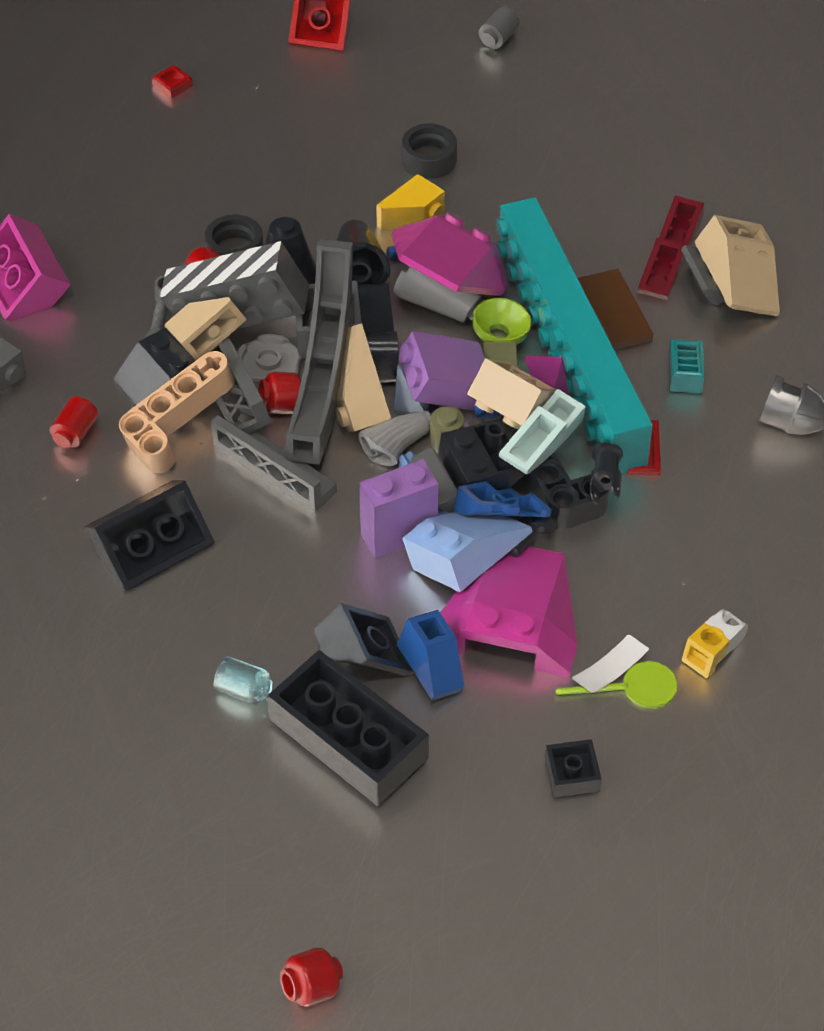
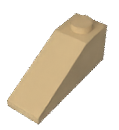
[336,323,391,432]

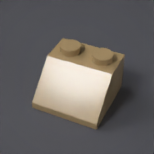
[467,358,557,429]

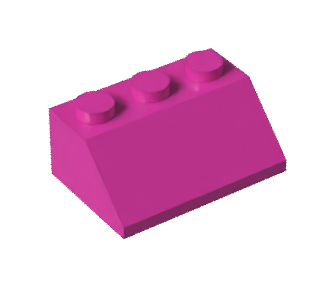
[0,214,71,322]

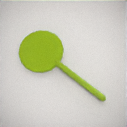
[555,661,677,709]

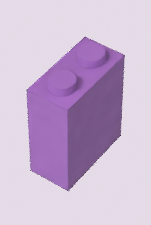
[399,331,485,411]
[359,459,439,559]

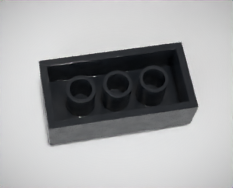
[267,650,429,806]

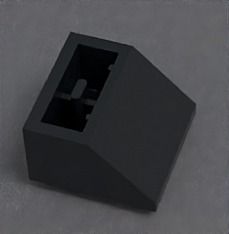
[438,418,525,490]

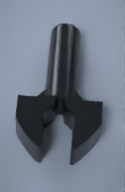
[508,511,556,557]

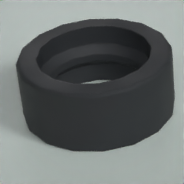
[401,123,457,178]
[204,214,264,255]

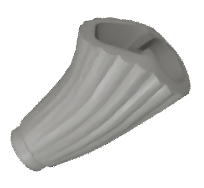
[359,411,431,466]

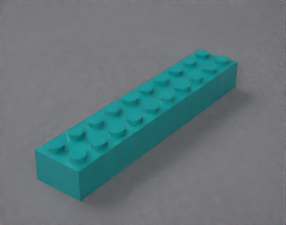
[496,197,653,474]

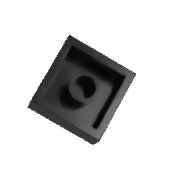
[545,739,602,798]

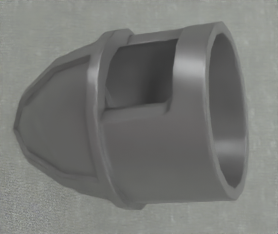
[759,375,824,435]

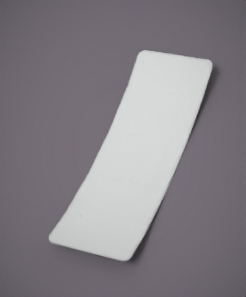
[572,635,649,693]

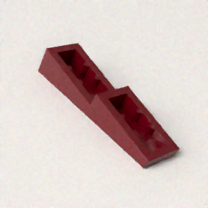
[637,195,704,300]

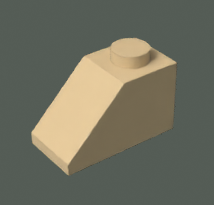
[164,297,247,361]

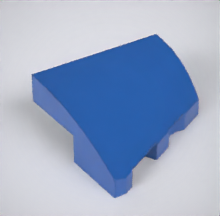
[453,481,552,517]

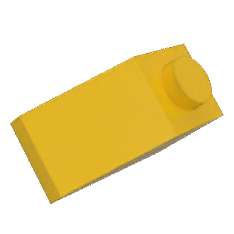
[376,174,445,230]

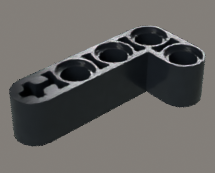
[358,283,399,383]
[507,424,610,529]

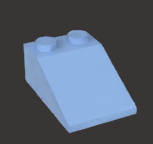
[402,512,532,592]

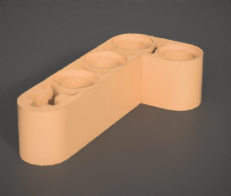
[119,351,235,473]

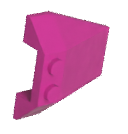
[392,213,509,296]
[440,546,577,678]

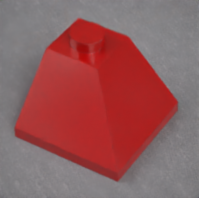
[288,0,351,51]

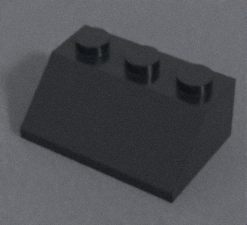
[84,480,215,590]

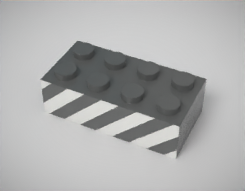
[160,241,309,329]

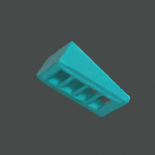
[670,339,705,393]

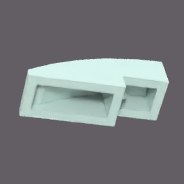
[499,389,585,474]

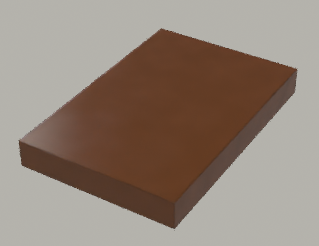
[578,268,654,351]

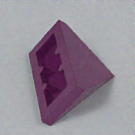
[524,355,569,395]

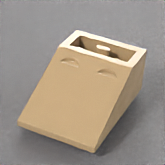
[694,215,780,317]

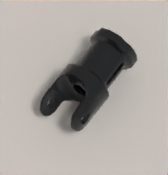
[590,442,623,504]

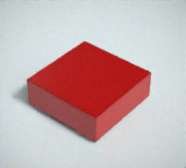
[152,65,193,99]

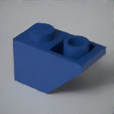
[397,610,464,700]

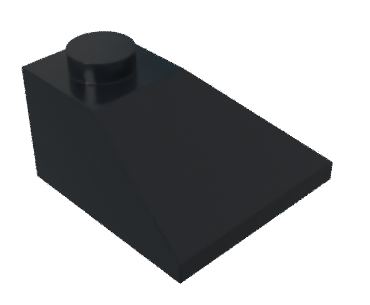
[313,603,414,677]

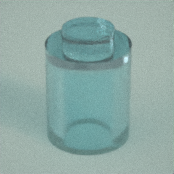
[214,656,273,705]

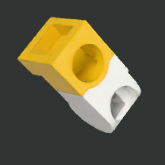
[681,609,748,679]

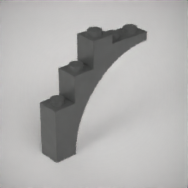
[286,239,354,465]

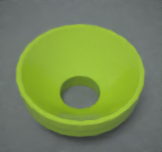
[473,298,531,345]

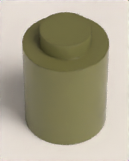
[430,406,464,455]

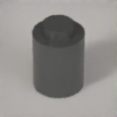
[478,6,520,49]

